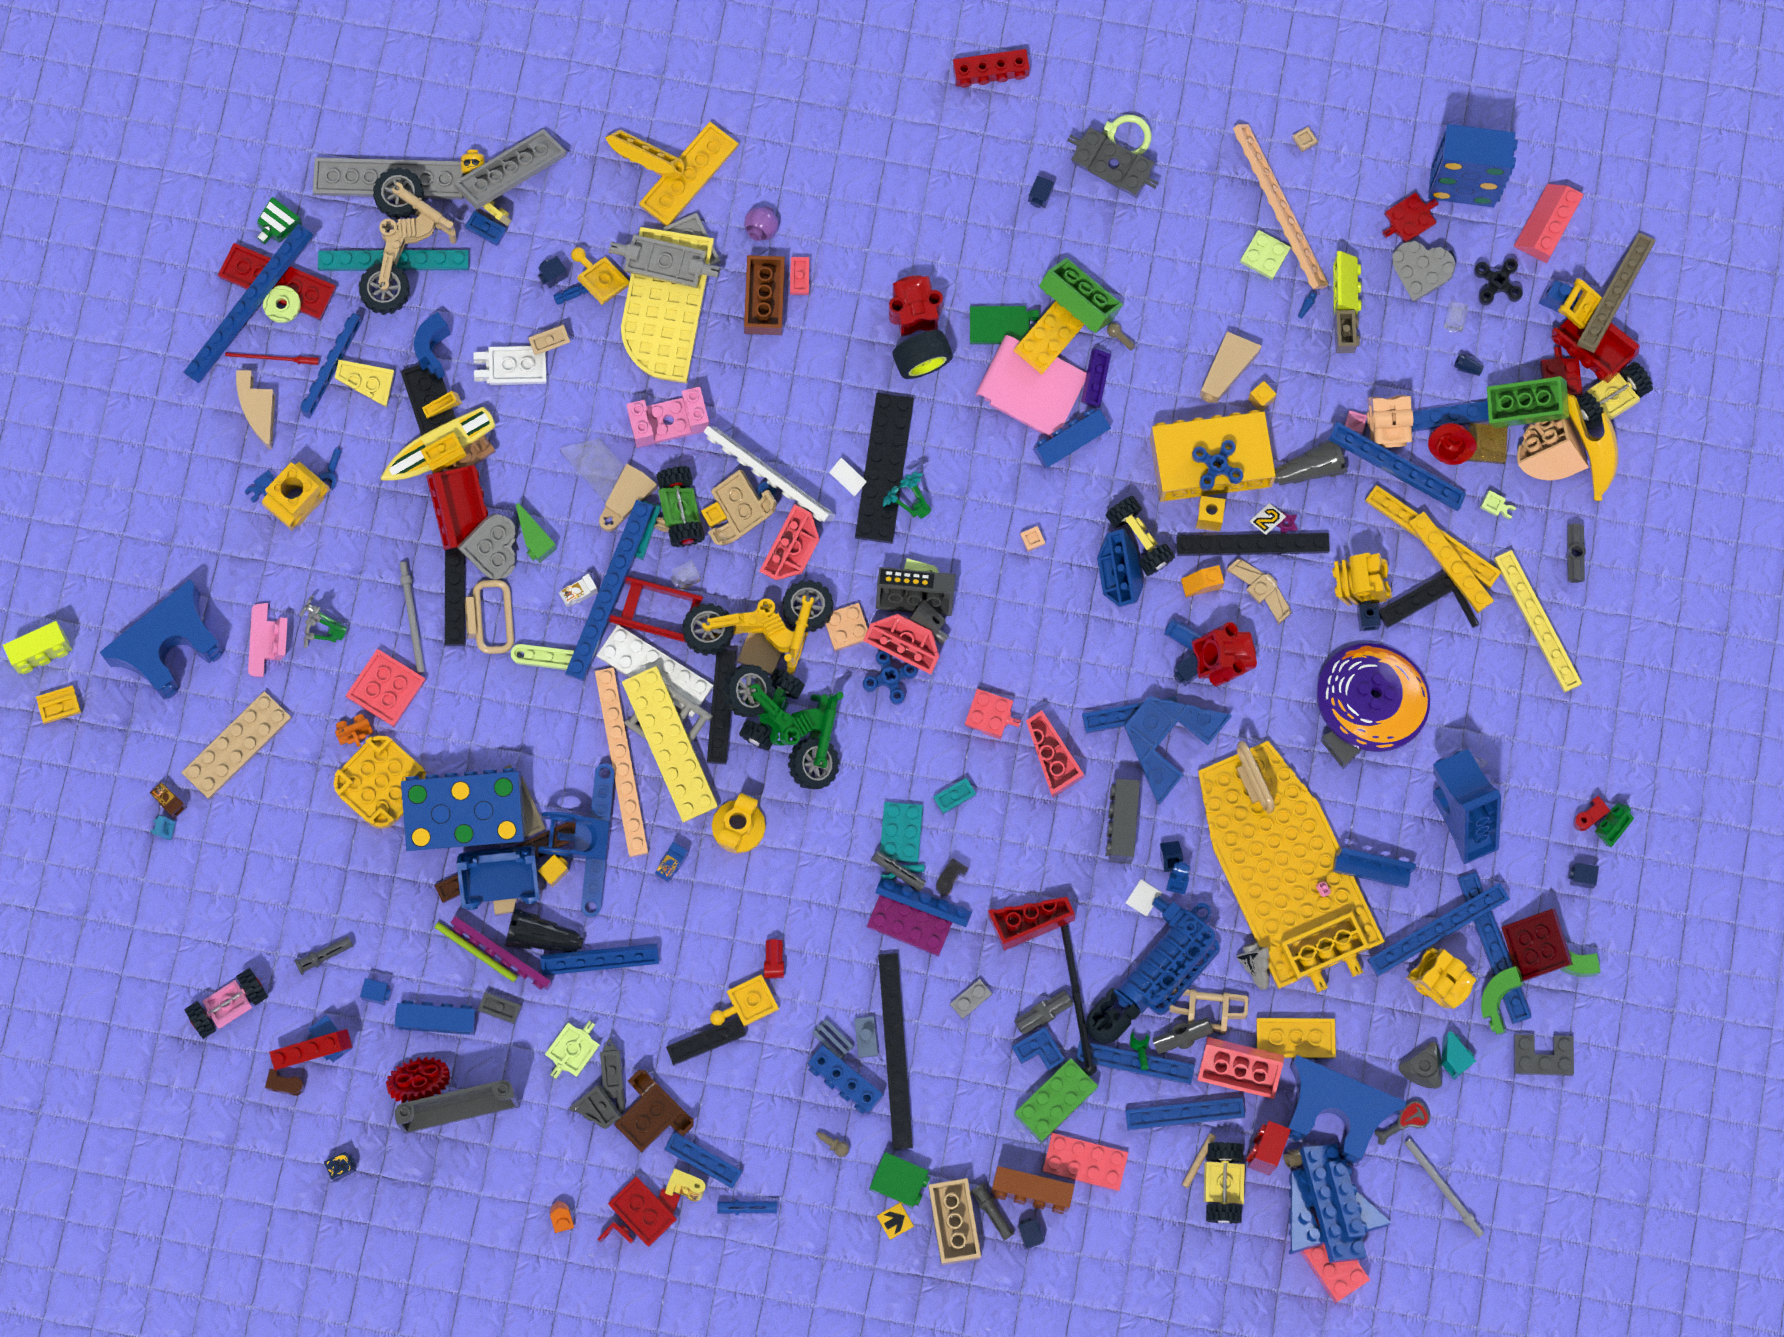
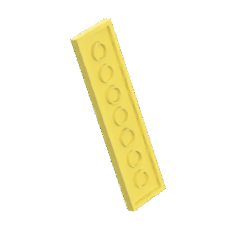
[622,666,719,823]

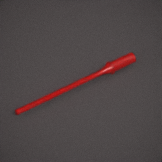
[225,352,320,365]

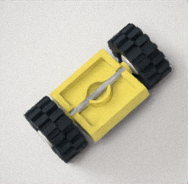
[1577,362,1653,429]
[1105,496,1175,576]
[1203,1142,1245,1224]

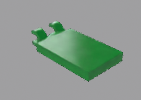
[970,306,1039,344]

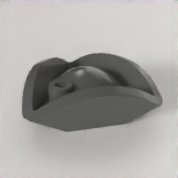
[1398,1042,1443,1089]

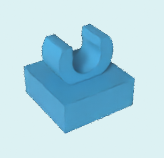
[150,816,176,840]

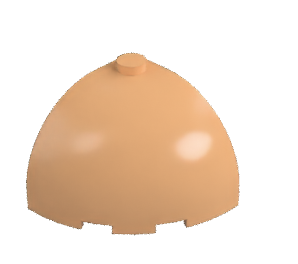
[1517,416,1589,480]

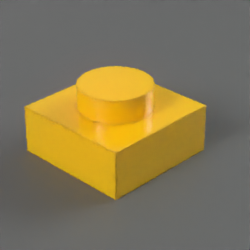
[701,502,727,529]

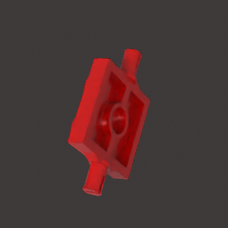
[1382,192,1438,243]
[1540,347,1583,397]

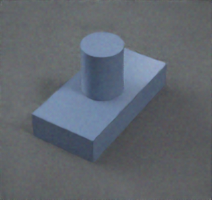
[854,1016,878,1058]

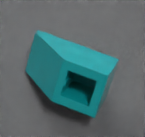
[1441,1031,1476,1080]

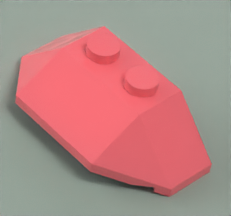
[759,504,820,580]
[863,614,940,674]

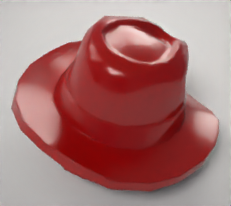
[1428,423,1477,465]

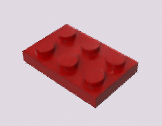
[608,1176,678,1247]

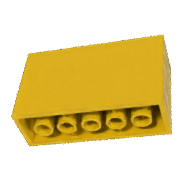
[1149,410,1276,502]

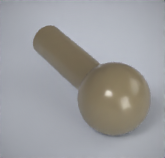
[1107,323,1135,351]

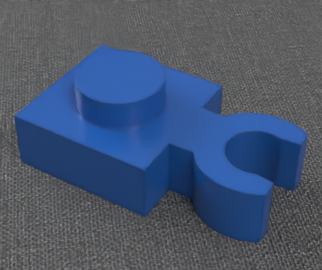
[245,470,275,503]

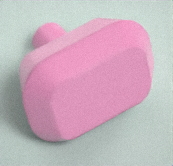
[1316,881,1331,897]

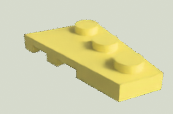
[335,360,395,408]

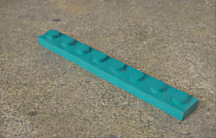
[318,250,469,271]

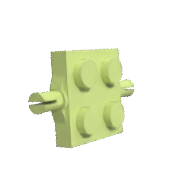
[545,1021,600,1079]

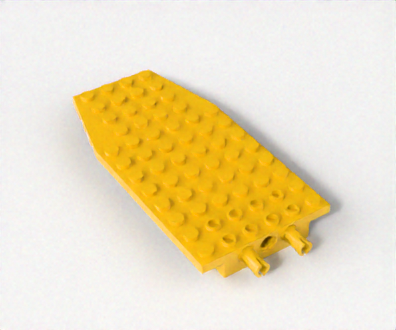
[1198,741,1385,993]

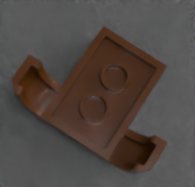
[614,1070,694,1153]

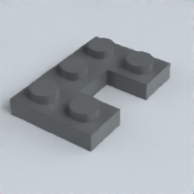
[1514,1034,1574,1076]

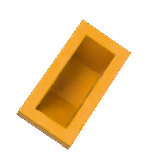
[1181,565,1224,597]

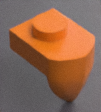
[549,1201,574,1233]

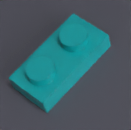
[933,778,976,814]

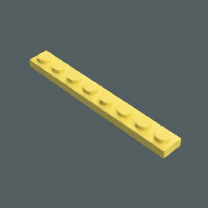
[1494,550,1582,693]

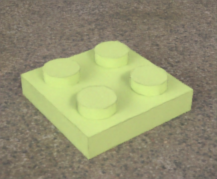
[1240,230,1291,280]

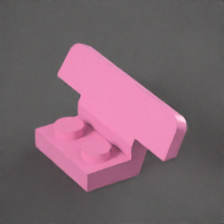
[248,603,288,678]

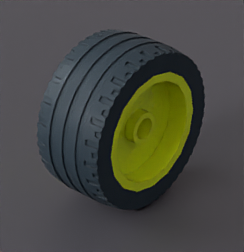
[892,330,953,379]

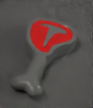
[1375,1100,1430,1145]

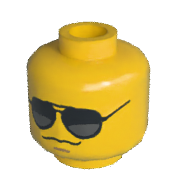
[461,150,485,175]

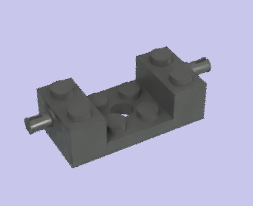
[1067,127,1159,198]

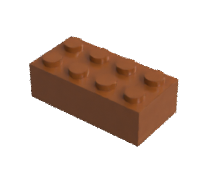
[744,255,785,335]
[991,1166,1075,1214]

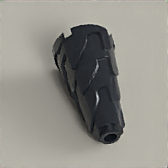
[505,908,583,952]

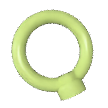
[1103,115,1152,155]

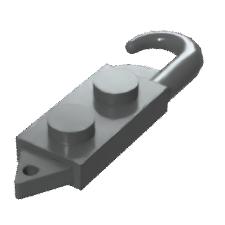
[600,1038,625,1114]

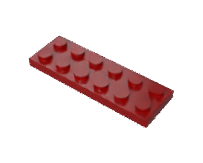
[218,243,336,321]

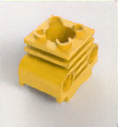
[262,462,330,531]
[1332,553,1392,606]

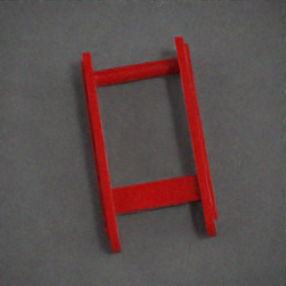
[609,576,703,643]

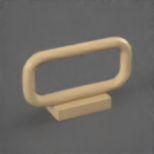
[465,580,514,654]
[1236,741,1275,814]

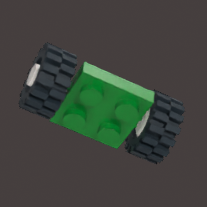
[739,668,805,751]

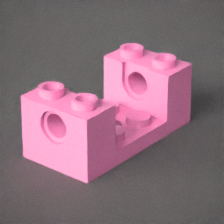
[626,387,709,448]

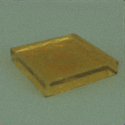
[1468,423,1508,464]

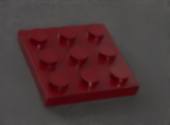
[1501,909,1573,982]

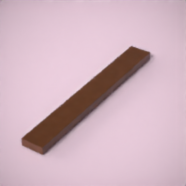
[434,822,576,903]

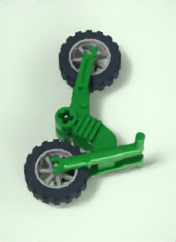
[722,665,844,789]

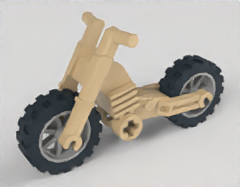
[359,167,457,315]

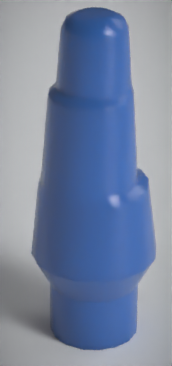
[1298,292,1317,319]

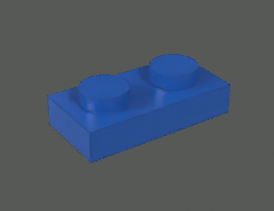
[465,211,507,246]

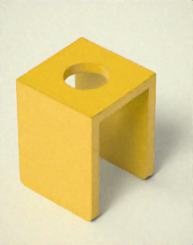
[1195,496,1226,531]

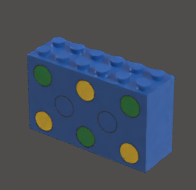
[1428,124,1518,208]
[401,768,526,851]

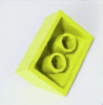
[1333,251,1361,317]

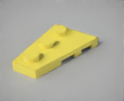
[482,200,512,227]

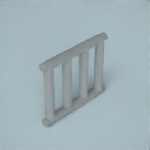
[624,683,713,743]

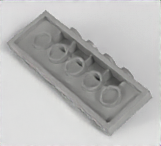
[454,129,566,209]

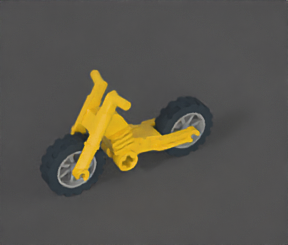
[683,580,833,675]

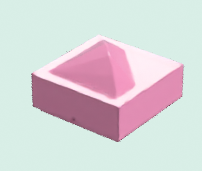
[1345,410,1367,435]

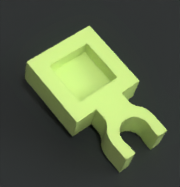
[1480,490,1516,520]

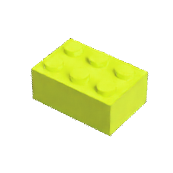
[3,621,72,674]

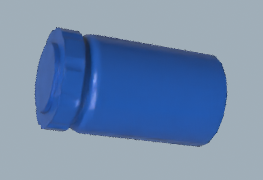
[1164,618,1202,651]

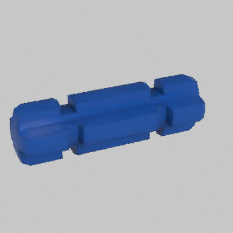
[553,283,589,305]

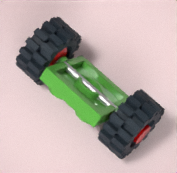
[656,466,705,547]

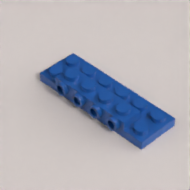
[1299,1144,1367,1263]

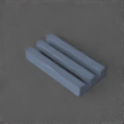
[812,1019,854,1059]

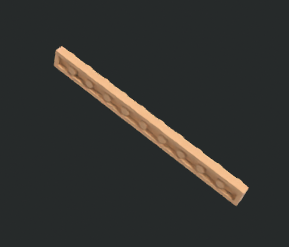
[1233,124,1329,289]
[595,667,648,858]

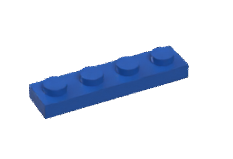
[664,1132,743,1189]

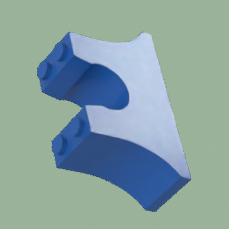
[99,579,224,700]
[1433,749,1501,864]
[1287,1055,1407,1165]

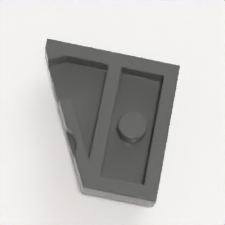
[569,1085,623,1129]

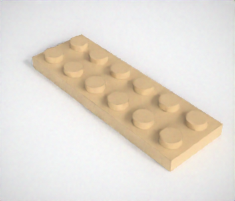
[181,691,292,800]

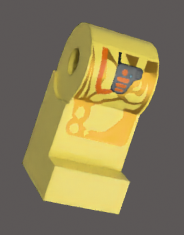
[665,1169,706,1201]

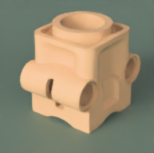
[1367,395,1413,448]

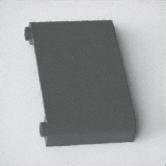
[395,1080,520,1134]

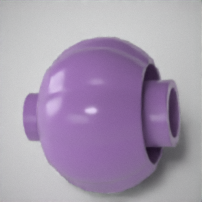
[744,207,778,241]

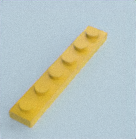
[1408,512,1494,613]

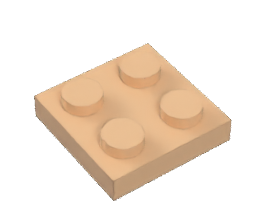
[825,603,868,651]

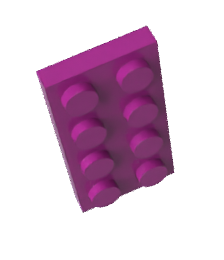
[867,895,953,957]

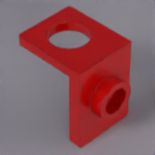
[597,1222,634,1245]

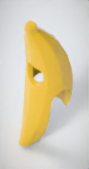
[1568,394,1619,501]

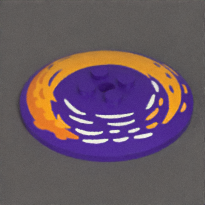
[1316,643,1430,752]

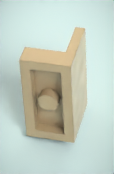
[527,324,570,355]

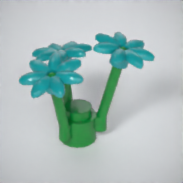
[883,471,932,519]

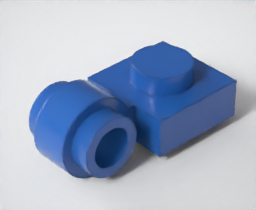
[1166,861,1190,895]

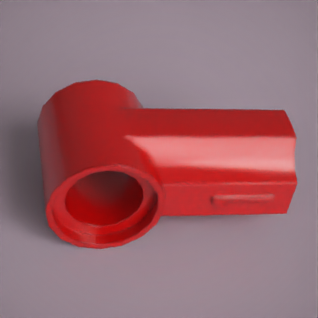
[764,939,784,978]

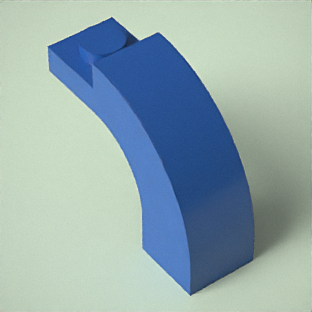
[414,312,451,379]

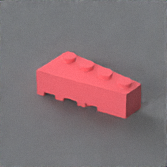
[1026,710,1085,798]

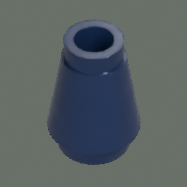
[1454,353,1484,376]

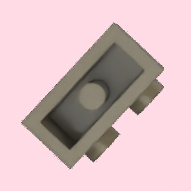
[1334,310,1360,353]

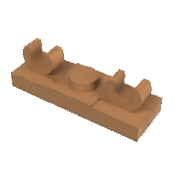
[440,435,496,472]

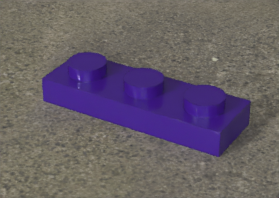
[1081,348,1111,408]

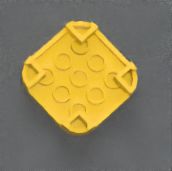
[333,736,426,829]

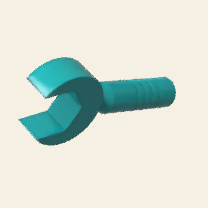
[880,864,925,880]

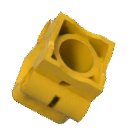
[1406,947,1476,1009]

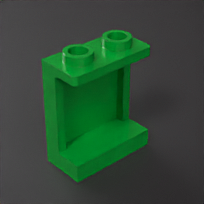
[869,1152,930,1209]

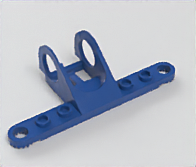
[538,763,614,918]

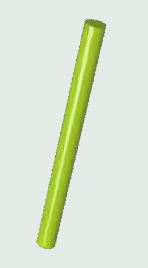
[434,922,518,983]

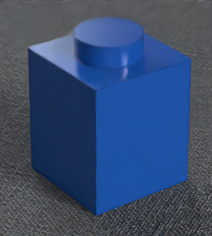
[360,978,392,1005]

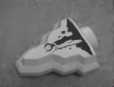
[1236,942,1270,990]

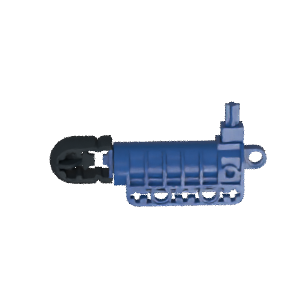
[1086,896,1220,1043]

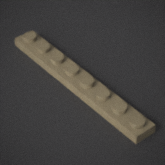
[1577,233,1656,353]

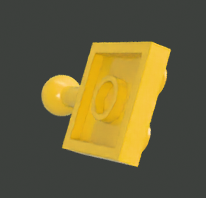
[571,247,629,305]
[710,974,779,1027]

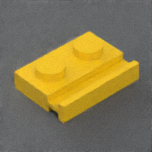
[420,432,467,473]
[36,685,81,724]

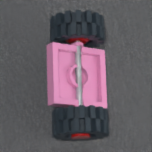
[184,968,268,1039]

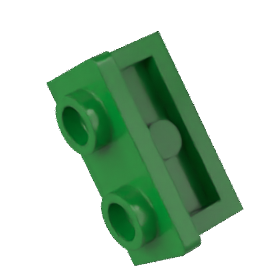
[1595,802,1634,848]

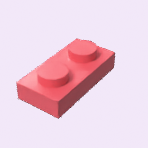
[790,257,809,295]

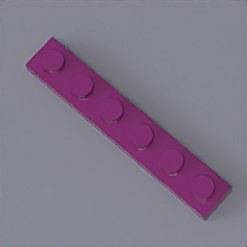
[451,916,552,990]

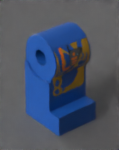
[655,842,689,882]

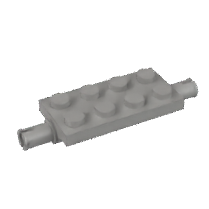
[609,234,721,288]

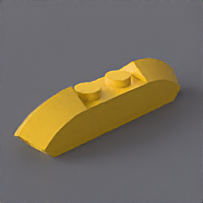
[605,130,684,178]

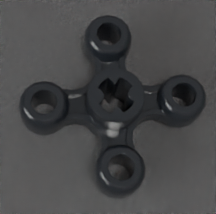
[1474,258,1523,306]

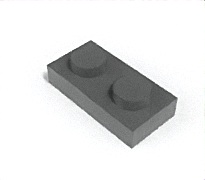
[478,992,522,1025]

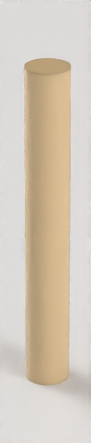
[1181,1133,1216,1188]

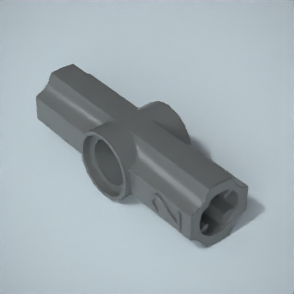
[1566,524,1586,583]
[1014,990,1073,1035]
[1152,1017,1214,1054]

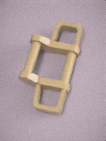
[1169,989,1248,1035]

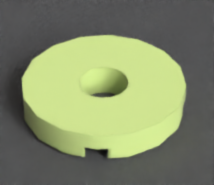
[263,286,301,323]

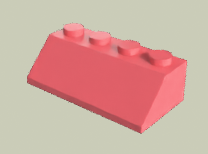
[1514,184,1584,263]

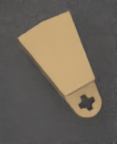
[599,463,658,532]

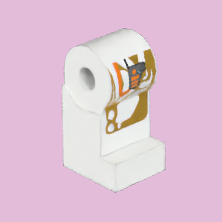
[559,574,598,607]

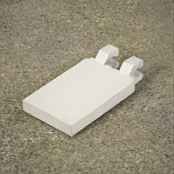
[473,346,546,385]

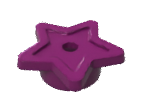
[1277,511,1297,534]

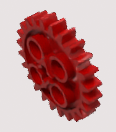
[386,1056,451,1103]

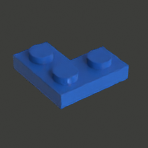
[1011,1027,1065,1071]

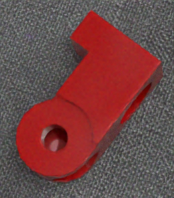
[1573,796,1610,831]

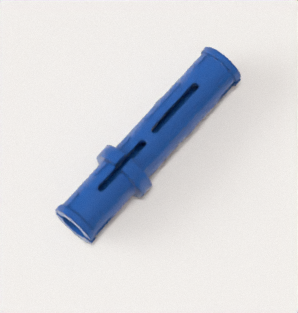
[717,1200,777,1216]

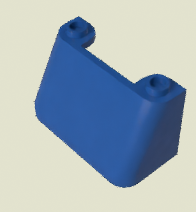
[456,846,540,910]

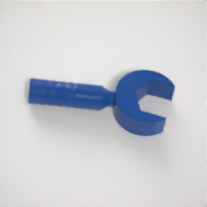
[318,449,342,491]

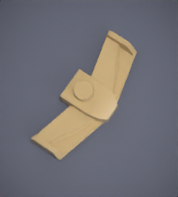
[1226,558,1293,625]

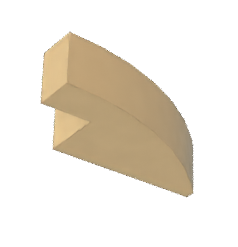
[236,370,275,449]

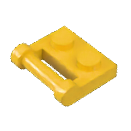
[1558,278,1602,329]

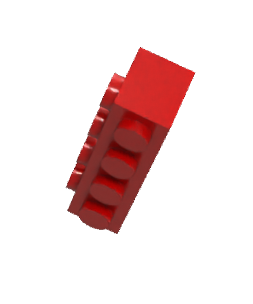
[953,49,1030,88]

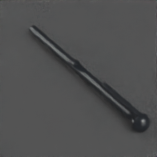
[1061,925,1097,1076]

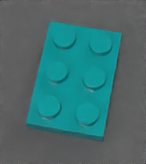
[880,802,923,863]

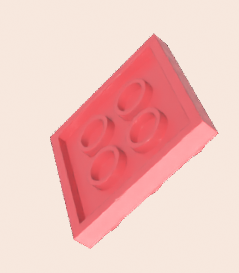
[345,649,426,727]

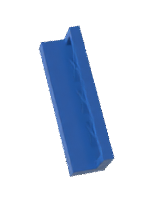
[1333,848,1416,888]

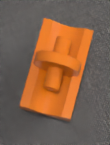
[335,714,373,747]

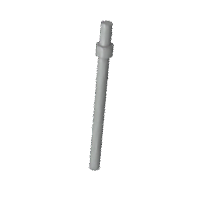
[399,562,425,674]
[1404,1139,1484,1238]

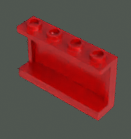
[1551,313,1640,383]
[426,465,488,550]

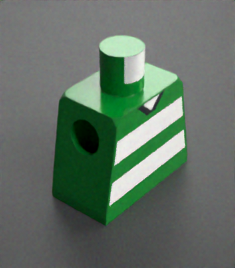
[256,197,302,245]

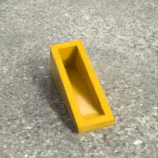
[422,391,462,418]

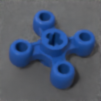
[1192,440,1243,491]
[863,650,918,705]

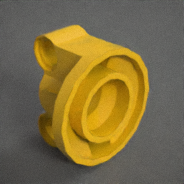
[712,792,766,854]

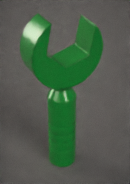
[1129,1032,1150,1070]

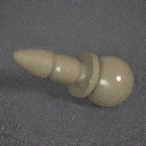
[816,1132,849,1157]

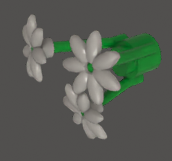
[300,595,347,648]

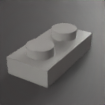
[950,979,992,1020]

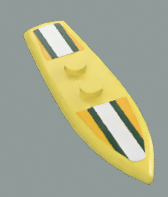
[380,407,495,481]

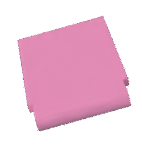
[975,335,1087,438]

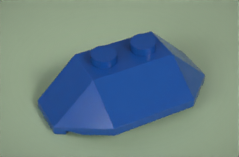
[1097,529,1143,607]

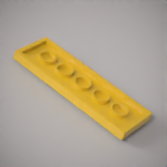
[639,122,739,226]

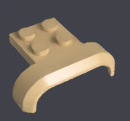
[708,470,777,546]

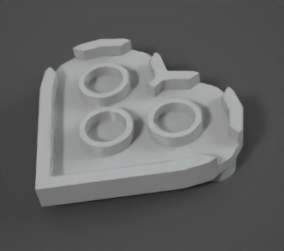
[1392,241,1456,302]
[457,513,516,579]

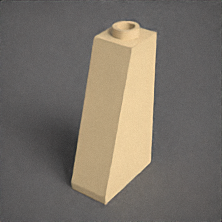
[1200,331,1262,403]

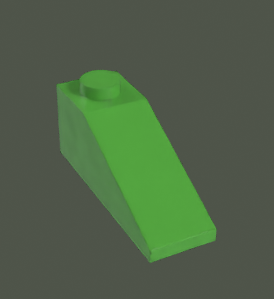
[516,503,557,564]

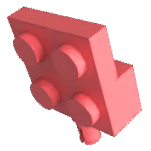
[965,689,1021,740]

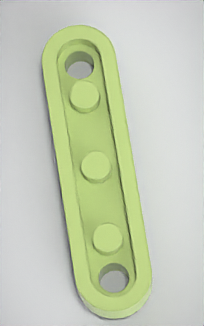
[511,644,574,670]

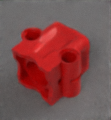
[889,275,943,337]
[1192,622,1257,687]

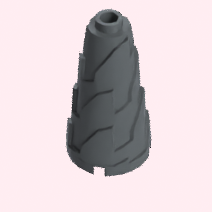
[1274,440,1348,485]

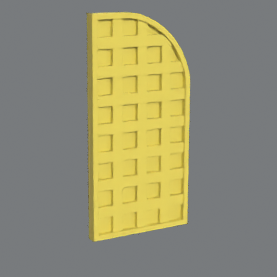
[621,227,714,384]

